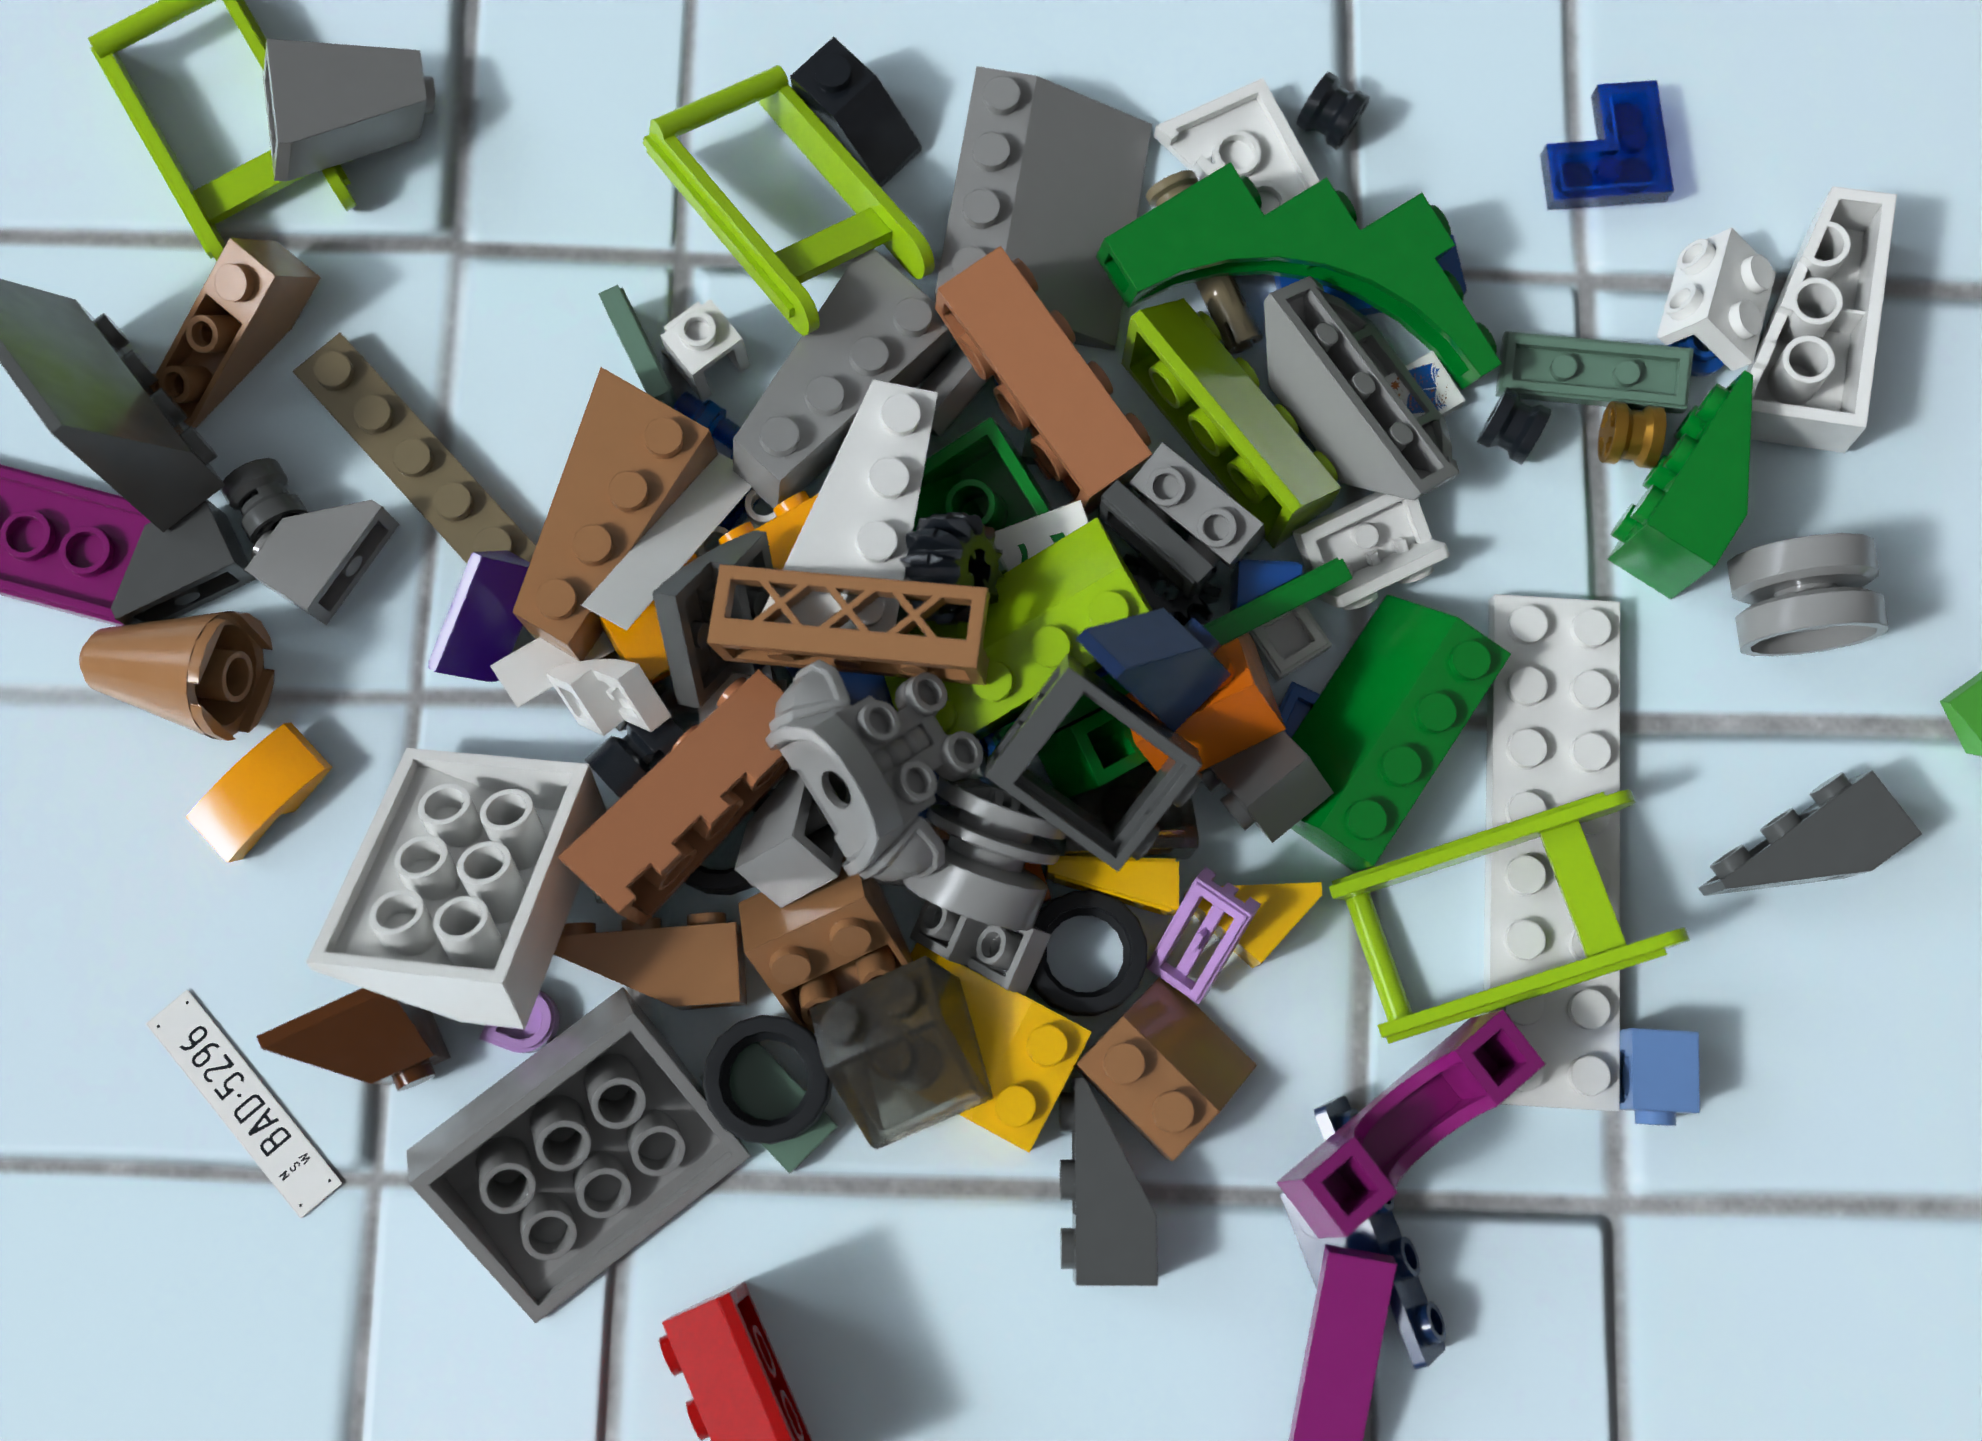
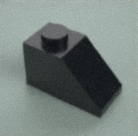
[790,37,922,188]

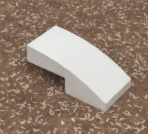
[546,659,672,736]

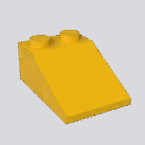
[855,943,1092,1153]

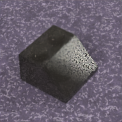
[810,956,994,1149]

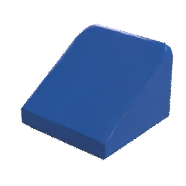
[1229,559,1303,612]

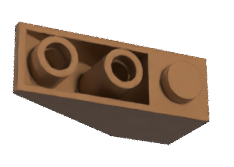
[150,238,321,428]
[554,912,747,1010]

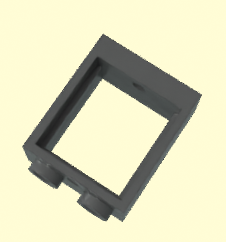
[985,653,1202,872]

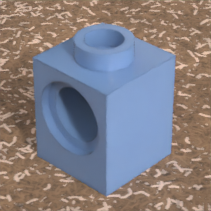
[1620,1028,1700,1126]

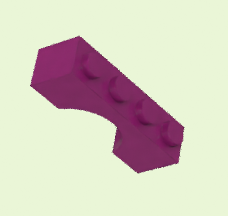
[1276,1009,1546,1238]

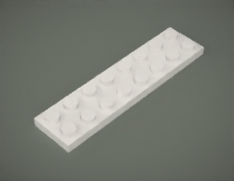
[1483,594,1620,1111]

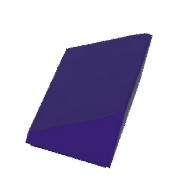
[427,550,530,682]

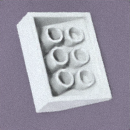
[306,748,607,1029]

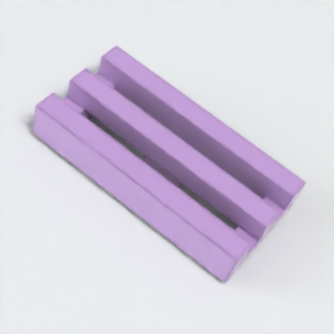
[1146,867,1261,1004]

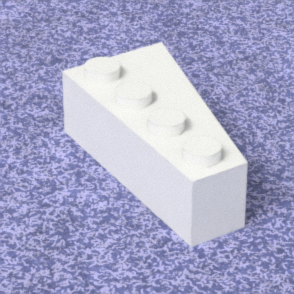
[763,379,938,632]

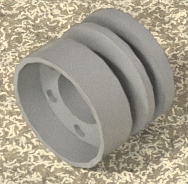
[902,776,1067,931]

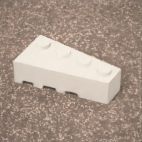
[1747,186,1897,453]

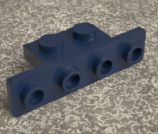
[1279,1096,1446,1369]

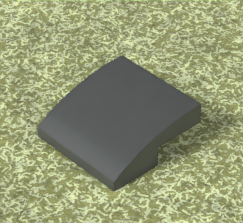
[652,530,773,708]

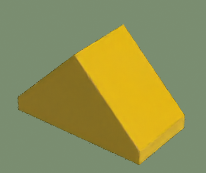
[1184,882,1323,968]

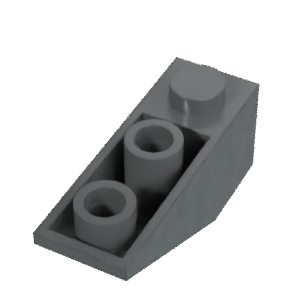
[1698,770,1922,896]
[1059,1078,1158,1286]

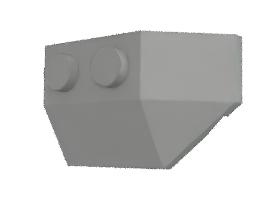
[1264,276,1459,500]

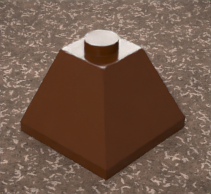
[256,988,451,1091]

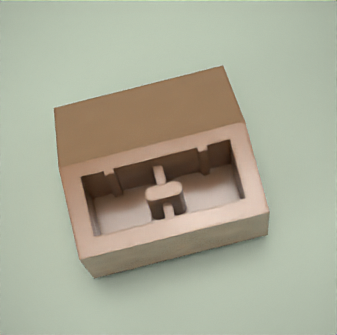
[738,855,922,1034]

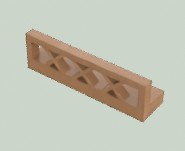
[707,564,990,686]

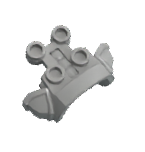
[765,659,983,883]

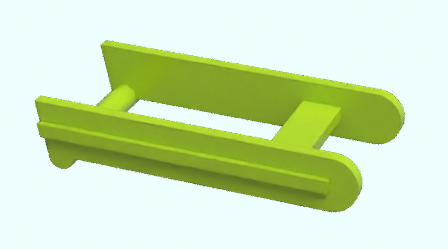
[88,0,358,261]
[643,65,935,336]
[1328,789,1690,1044]

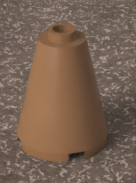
[79,611,274,741]

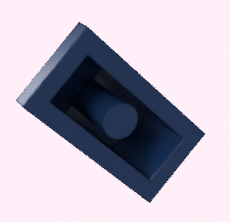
[1076,608,1231,732]

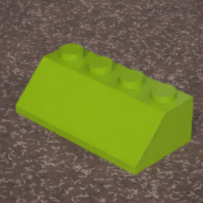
[1121,298,1341,549]
[884,517,1153,741]

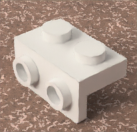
[1657,227,1776,371]
[1292,492,1450,610]

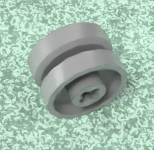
[1727,533,1889,657]

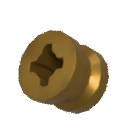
[1598,401,1667,469]

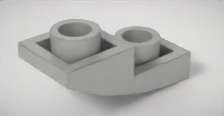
[909,900,1051,996]

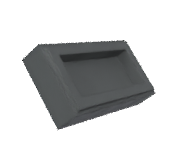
[1099,480,1213,599]

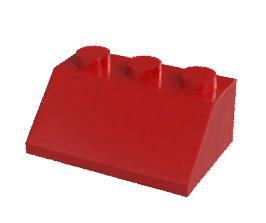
[659,1281,813,1441]

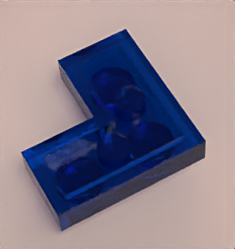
[1540,80,1674,210]

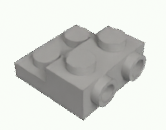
[1129,442,1266,569]

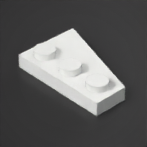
[1154,78,1320,215]

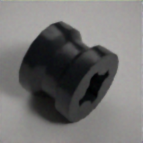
[1296,72,1370,150]
[1477,387,1552,465]

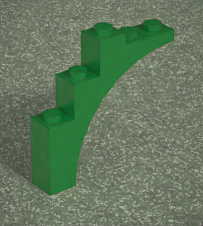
[1096,162,1502,390]

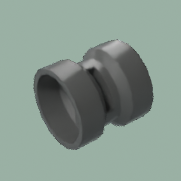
[220,458,308,545]

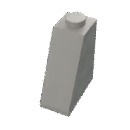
[263,39,435,181]

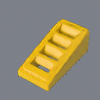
[1046,856,1179,916]

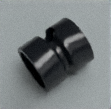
[584,717,685,798]

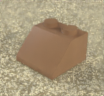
[1074,977,1257,1161]

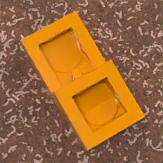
[186,722,333,863]

